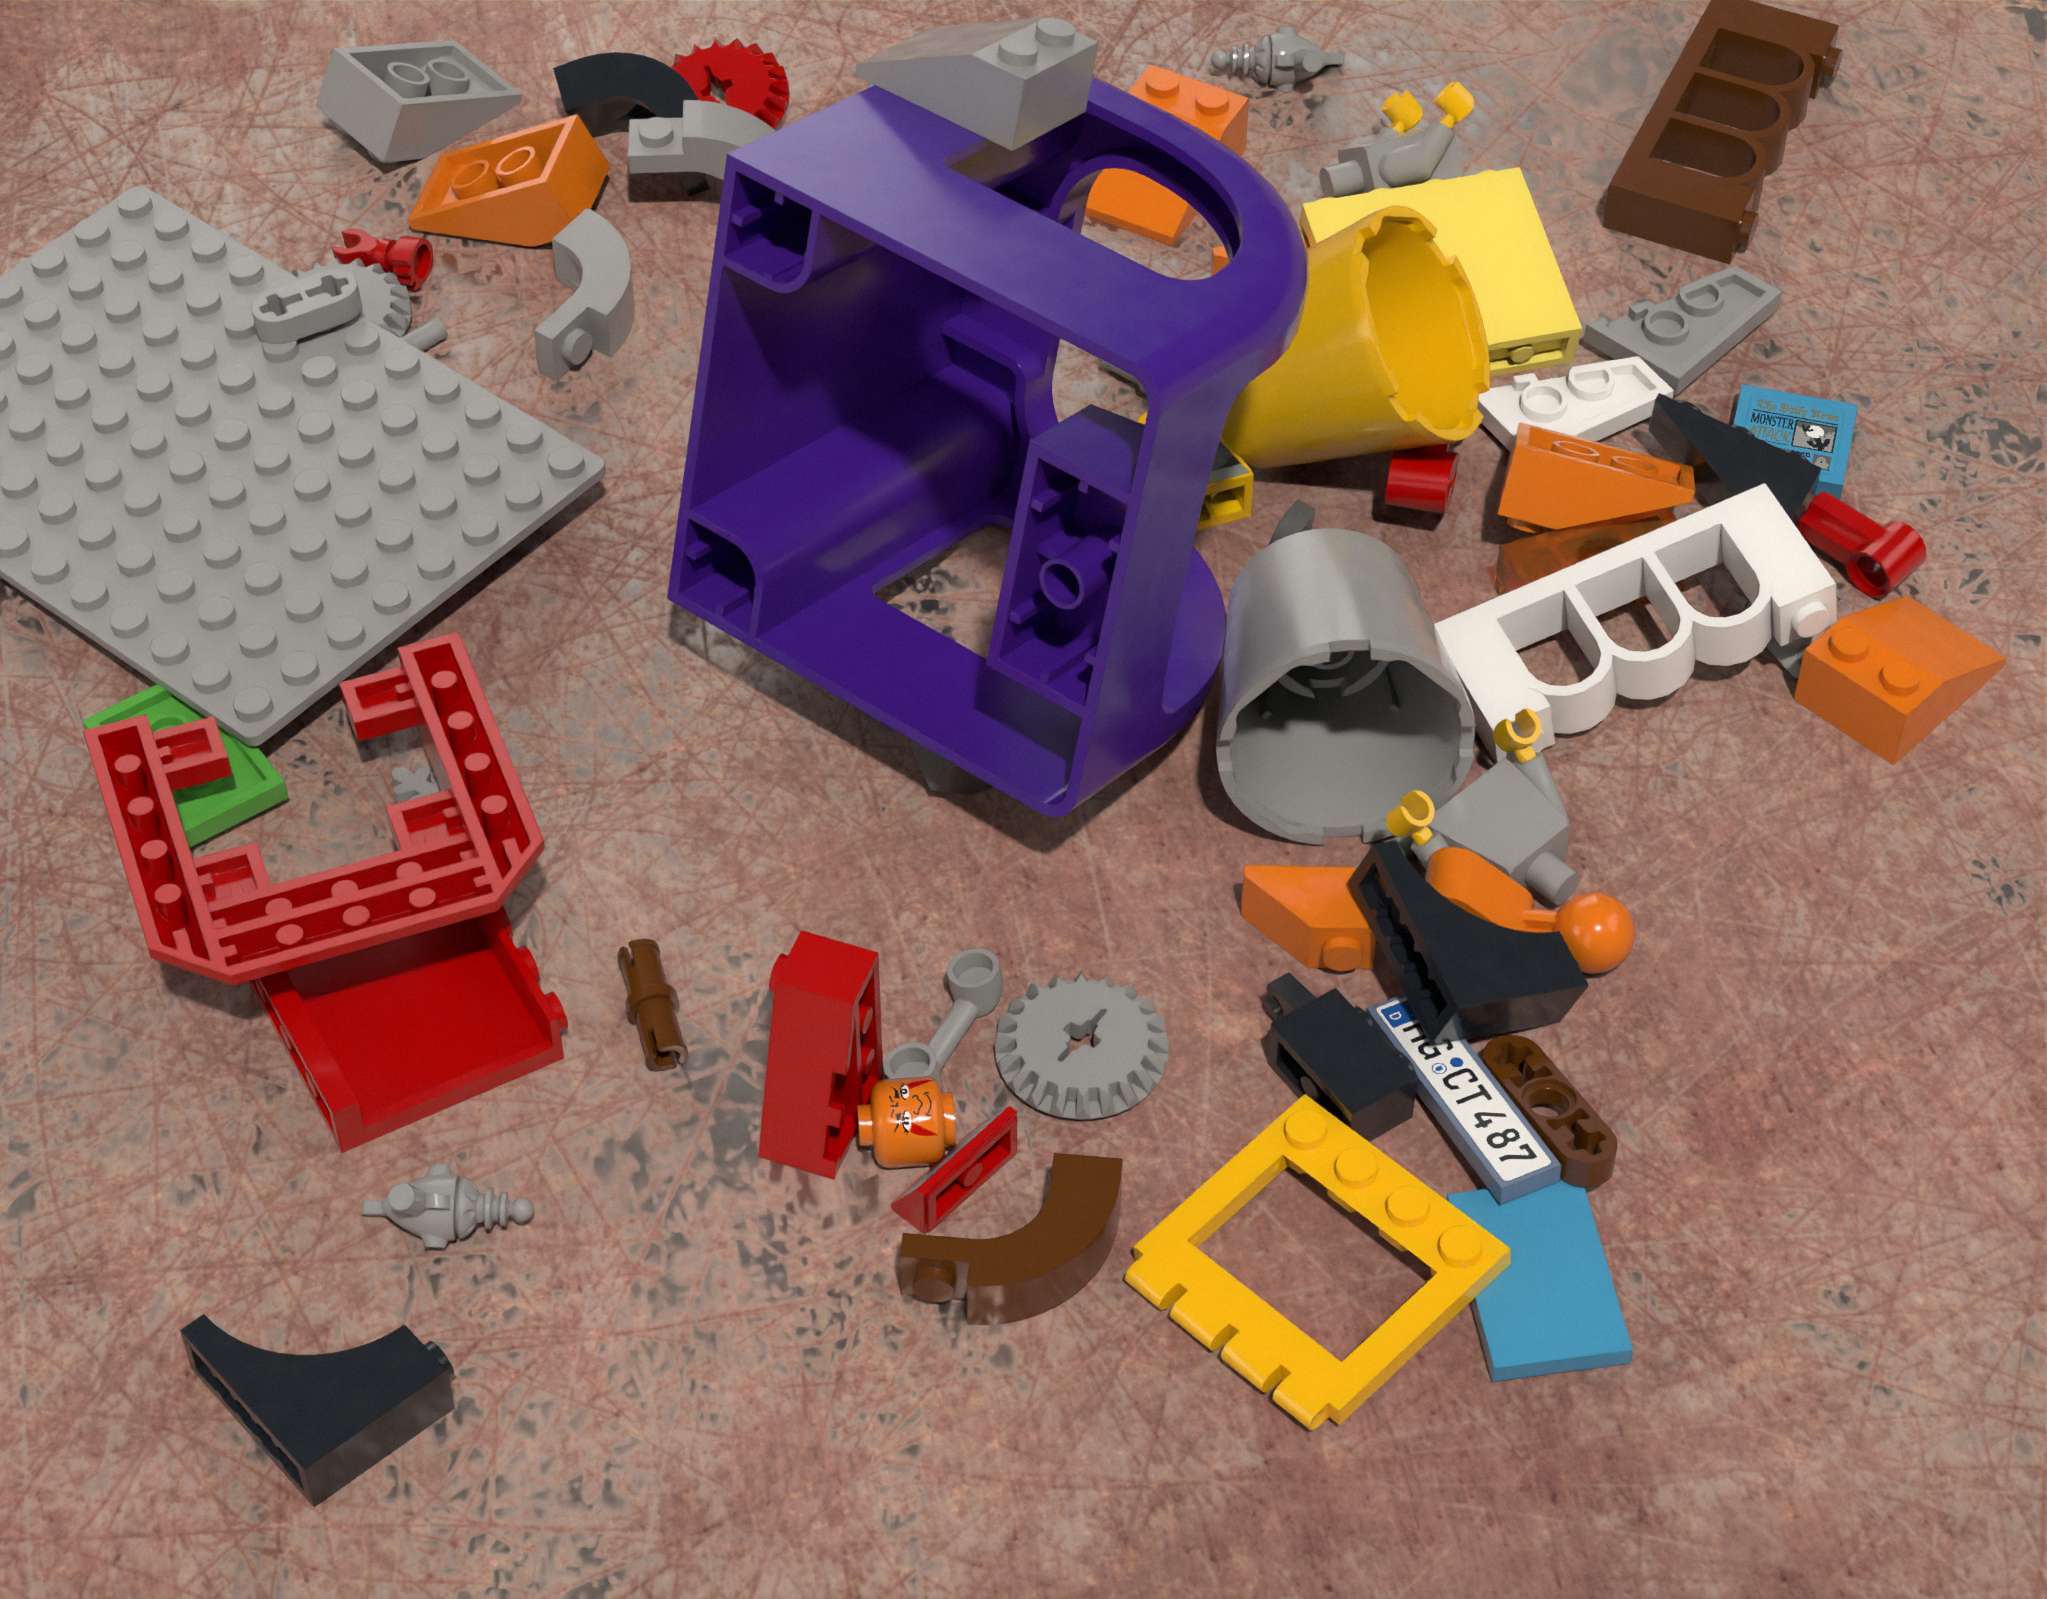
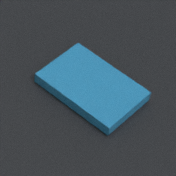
[1446,1179,1633,1382]

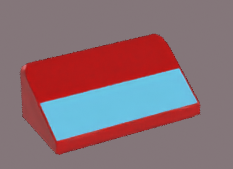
[891,1106,1017,1235]

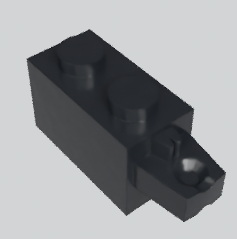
[1265,972,1418,1142]

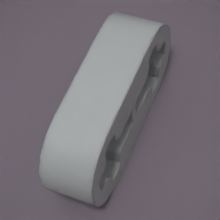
[251,269,363,344]

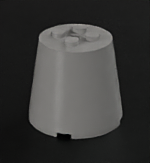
[1216,528,1476,845]

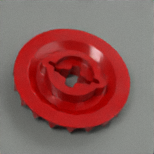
[671,38,790,129]

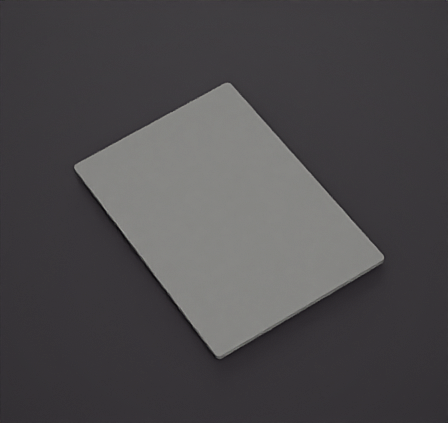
[0,186,606,746]

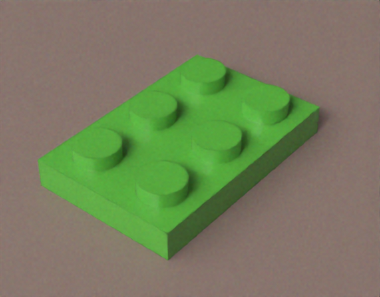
[82,684,288,848]

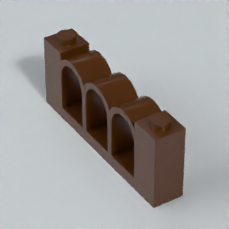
[1603,0,1843,265]

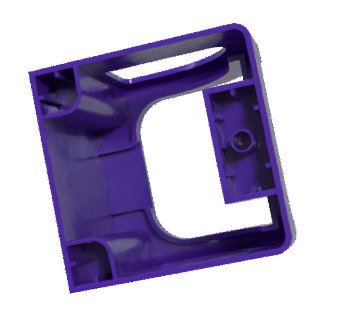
[667,75,1309,817]

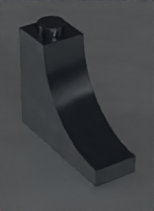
[1348,841,1589,1045]
[180,1314,455,1508]

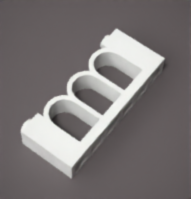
[1434,483,1837,764]

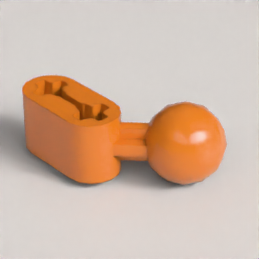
[1425,847,1636,974]

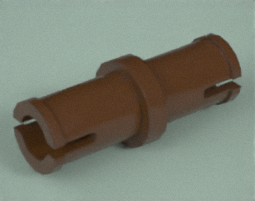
[617,939,688,1071]

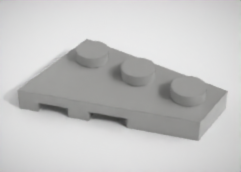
[1584,265,1782,395]

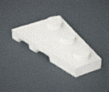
[1477,356,1674,452]

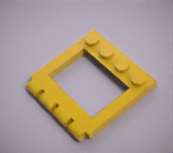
[1125,1094,1511,1430]

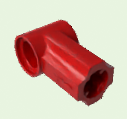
[1797,491,1926,598]

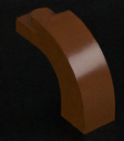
[900,1153,1123,1325]

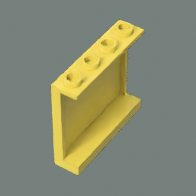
[1299,167,1582,377]

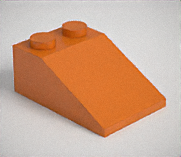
[1085,64,1249,246]
[407,114,610,247]
[1497,422,1695,533]
[1794,595,2007,765]

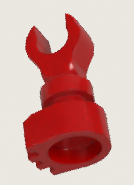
[331,229,433,292]

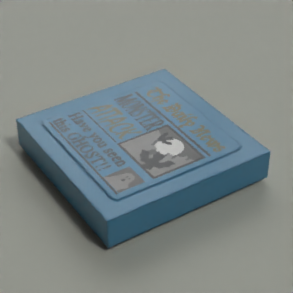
[1733,384,1858,500]

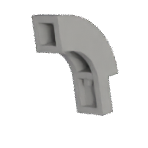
[627,100,775,180]
[534,208,635,381]

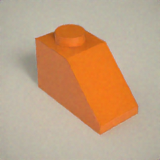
[1241,865,1376,971]

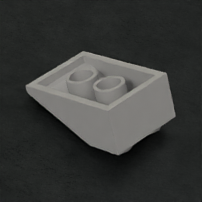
[855,17,1099,151]
[315,40,523,165]

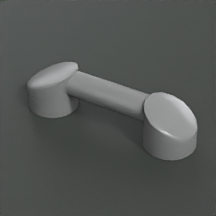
[883,948,1003,1089]

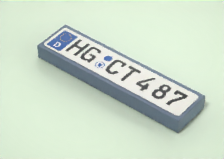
[1366,994,1561,1204]

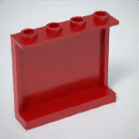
[249,906,568,1153]

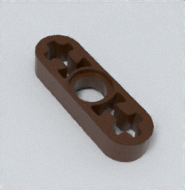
[1482,1035,1618,1187]

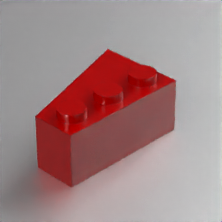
[758,930,883,1180]

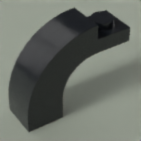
[553,52,710,197]

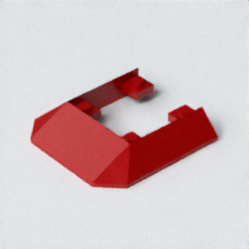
[83,632,545,985]

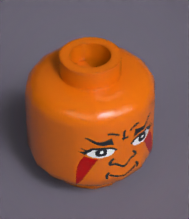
[857,1076,956,1168]

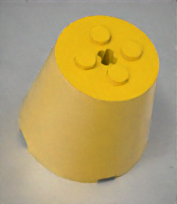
[1221,205,1490,469]

